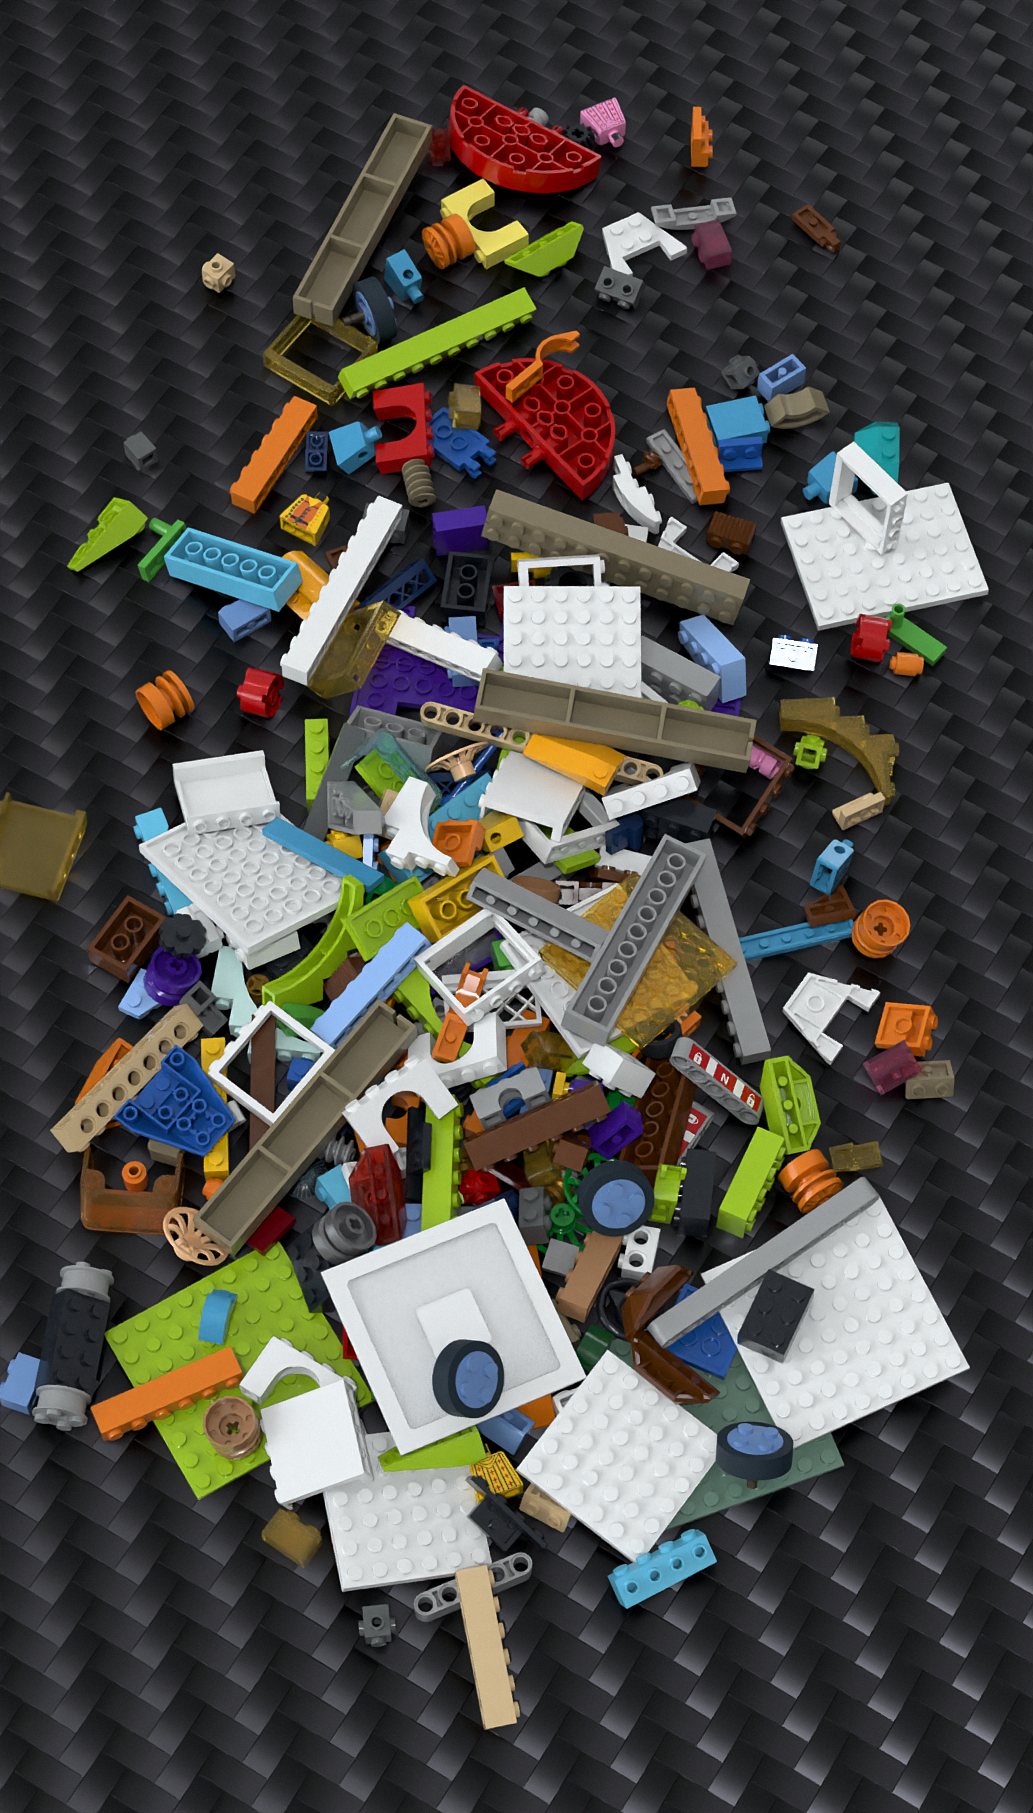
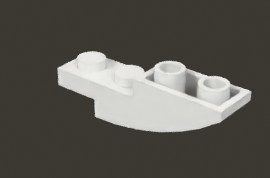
[612,454,662,534]

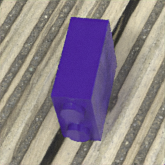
[432,505,489,556]

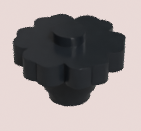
[158,913,207,959]

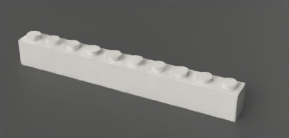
[280,496,402,686]

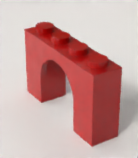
[373,383,435,475]

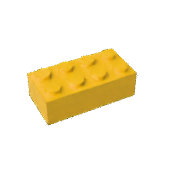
[407,855,505,943]

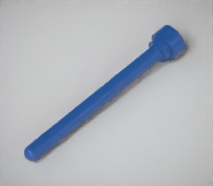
[437,730,503,807]

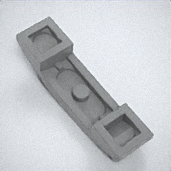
[651,197,737,230]

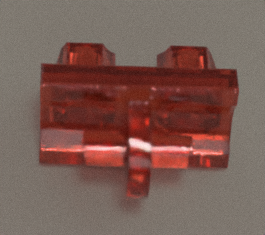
[429,128,451,166]

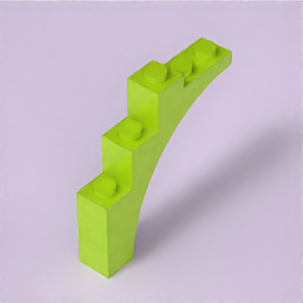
[262,874,365,1009]

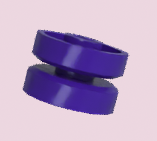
[143,947,202,1006]

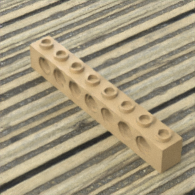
[50,1004,204,1152]

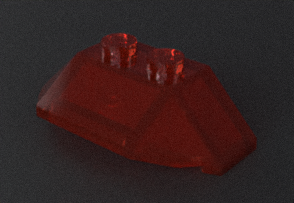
[348,1144,407,1246]

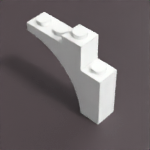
[384,776,460,877]

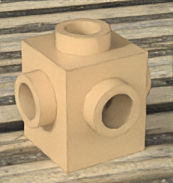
[202,253,235,293]

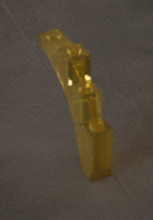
[779,697,899,805]

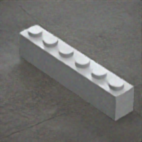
[466,867,610,963]

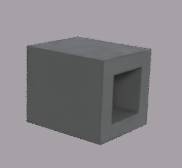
[123,431,158,472]

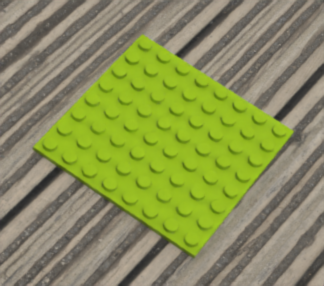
[104,1241,373,1500]

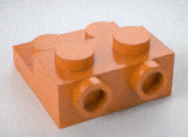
[691,107,713,167]
[432,819,486,867]
[875,1002,938,1057]

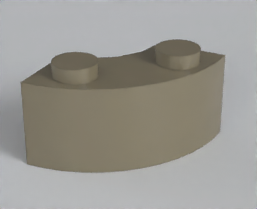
[764,386,830,429]

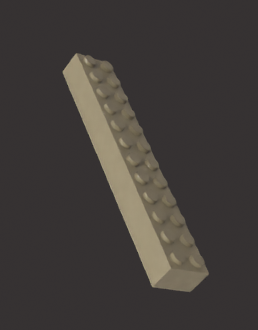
[293,113,432,327]
[481,489,750,625]
[473,668,756,773]
[193,999,418,1257]

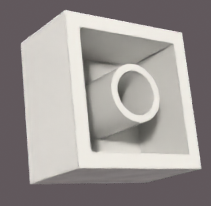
[582,1042,656,1098]

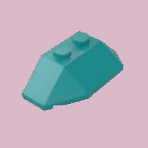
[854,421,900,495]

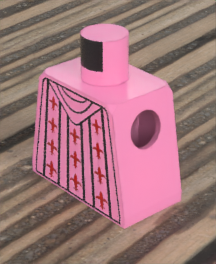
[580,98,626,147]

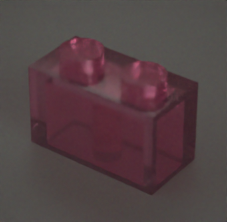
[692,219,732,270]
[863,1040,923,1095]

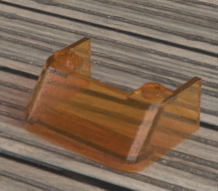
[80,1147,186,1235]

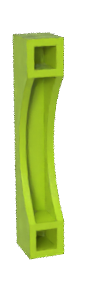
[392,967,507,1089]

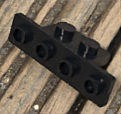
[405,1106,432,1203]
[465,1475,548,1552]

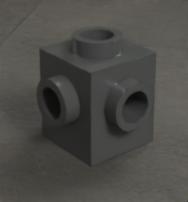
[721,355,760,389]
[358,1604,396,1647]

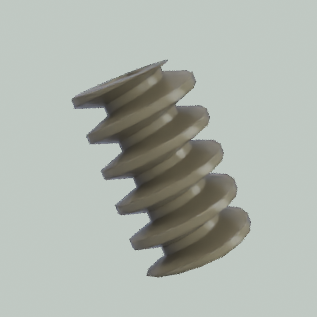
[402,459,436,508]

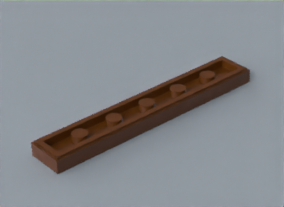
[249,1014,276,1152]

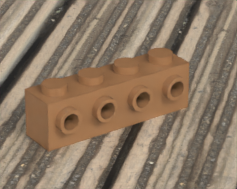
[555,1231,624,1323]

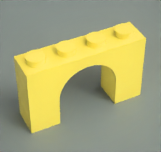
[440,179,529,269]

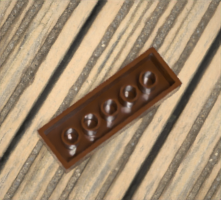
[619,1056,697,1186]
[463,1080,611,1172]

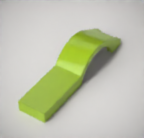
[647,1163,687,1224]

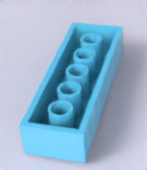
[164,528,303,612]
[377,773,494,883]

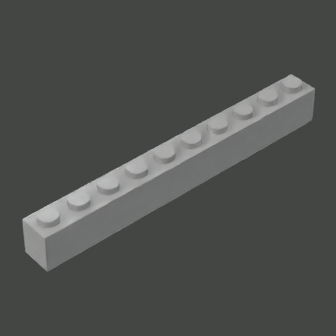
[685,838,771,1065]

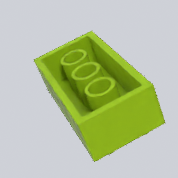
[716,1127,787,1238]

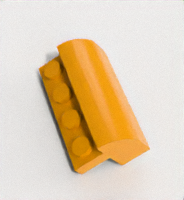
[281,551,360,623]

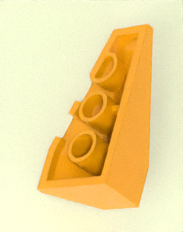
[522,734,626,796]

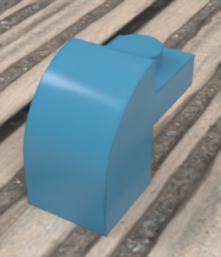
[198,1289,237,1345]

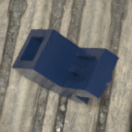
[605,812,643,855]

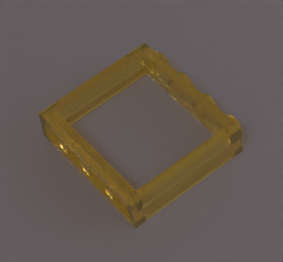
[263,315,378,406]
[307,600,401,699]

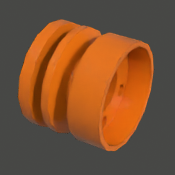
[422,214,475,269]
[135,670,195,731]
[851,900,910,959]
[778,1149,843,1213]

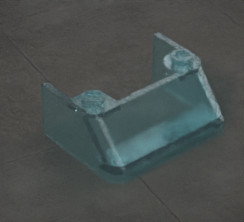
[340,728,442,814]

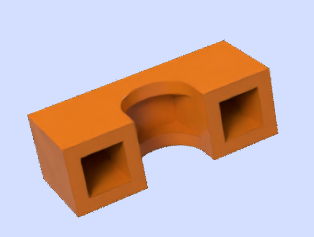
[384,1091,424,1148]

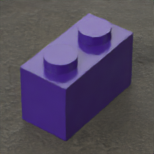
[589,1101,643,1160]

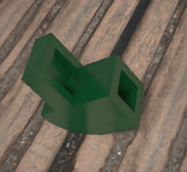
[575,1324,615,1383]

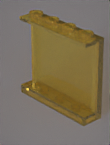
[0,793,88,902]

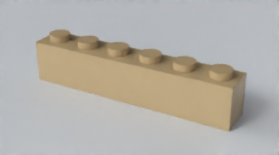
[454,1565,520,1730]

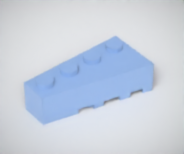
[678,614,747,703]

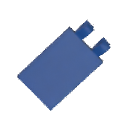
[430,407,497,479]

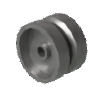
[312,1201,377,1265]

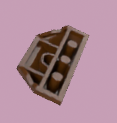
[621,1265,694,1342]
[630,1330,721,1406]

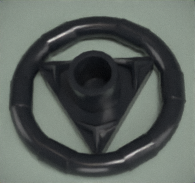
[595,1277,664,1342]

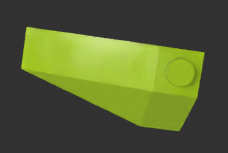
[67,497,148,572]
[377,1426,487,1472]

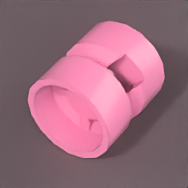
[749,746,783,779]

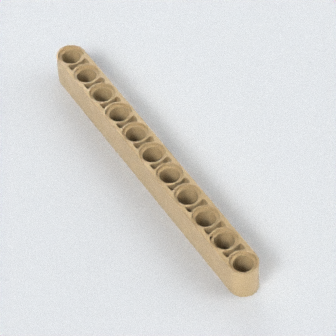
[420,702,663,785]

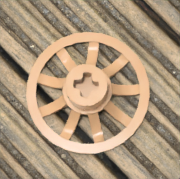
[425,741,489,783]
[163,1207,228,1266]

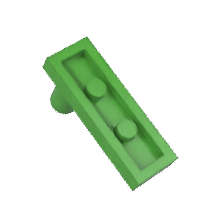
[138,518,187,582]
[887,603,947,666]

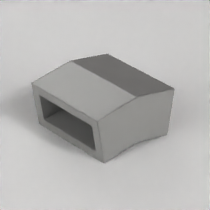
[542,1238,580,1277]

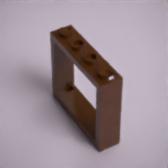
[679,735,795,839]

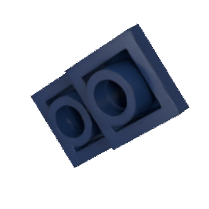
[305,431,328,472]

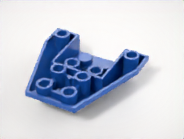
[113,1045,236,1158]

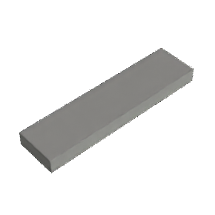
[646,429,698,504]

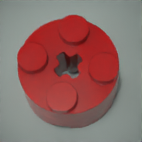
[851,614,892,663]
[237,667,284,718]

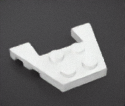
[602,212,687,276]
[658,517,739,572]
[782,973,880,1065]

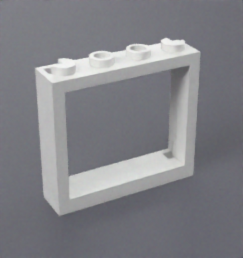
[829,442,908,555]
[517,554,606,586]
[516,788,620,864]
[414,908,545,1026]
[208,1001,335,1127]

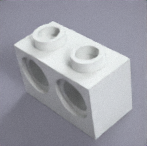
[618,1225,661,1281]

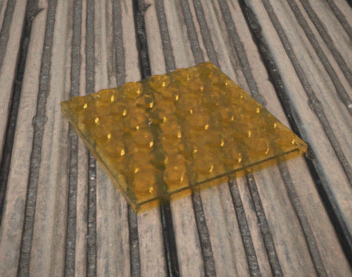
[538,871,738,1049]

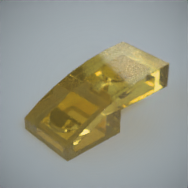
[829,1141,883,1172]

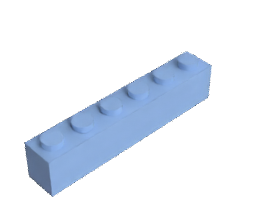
[311,922,432,1050]

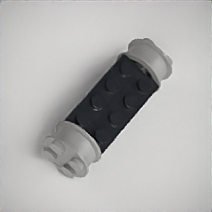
[32,1262,114,1431]

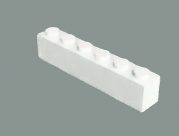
[374,608,503,682]

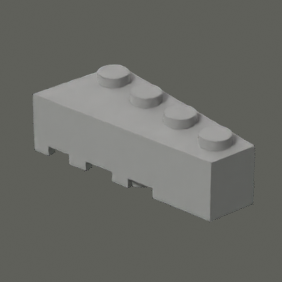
[327,781,385,835]

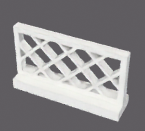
[442,970,542,1032]

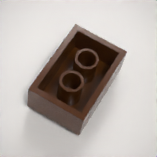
[87,895,166,983]

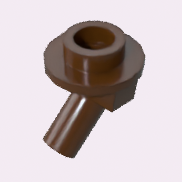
[632,450,663,476]

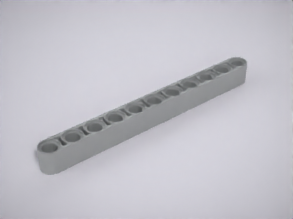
[647,1177,880,1349]

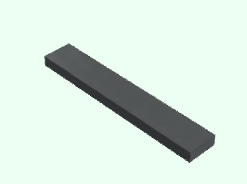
[302,722,366,841]

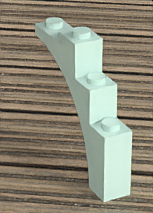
[211,946,323,1063]

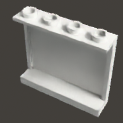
[173,750,280,835]
[478,750,586,842]
[260,1380,373,1510]

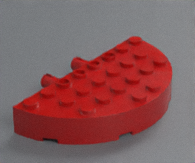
[447,85,602,194]
[475,358,615,501]

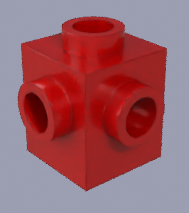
[459,1168,500,1205]

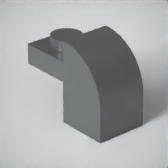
[179,981,228,1038]

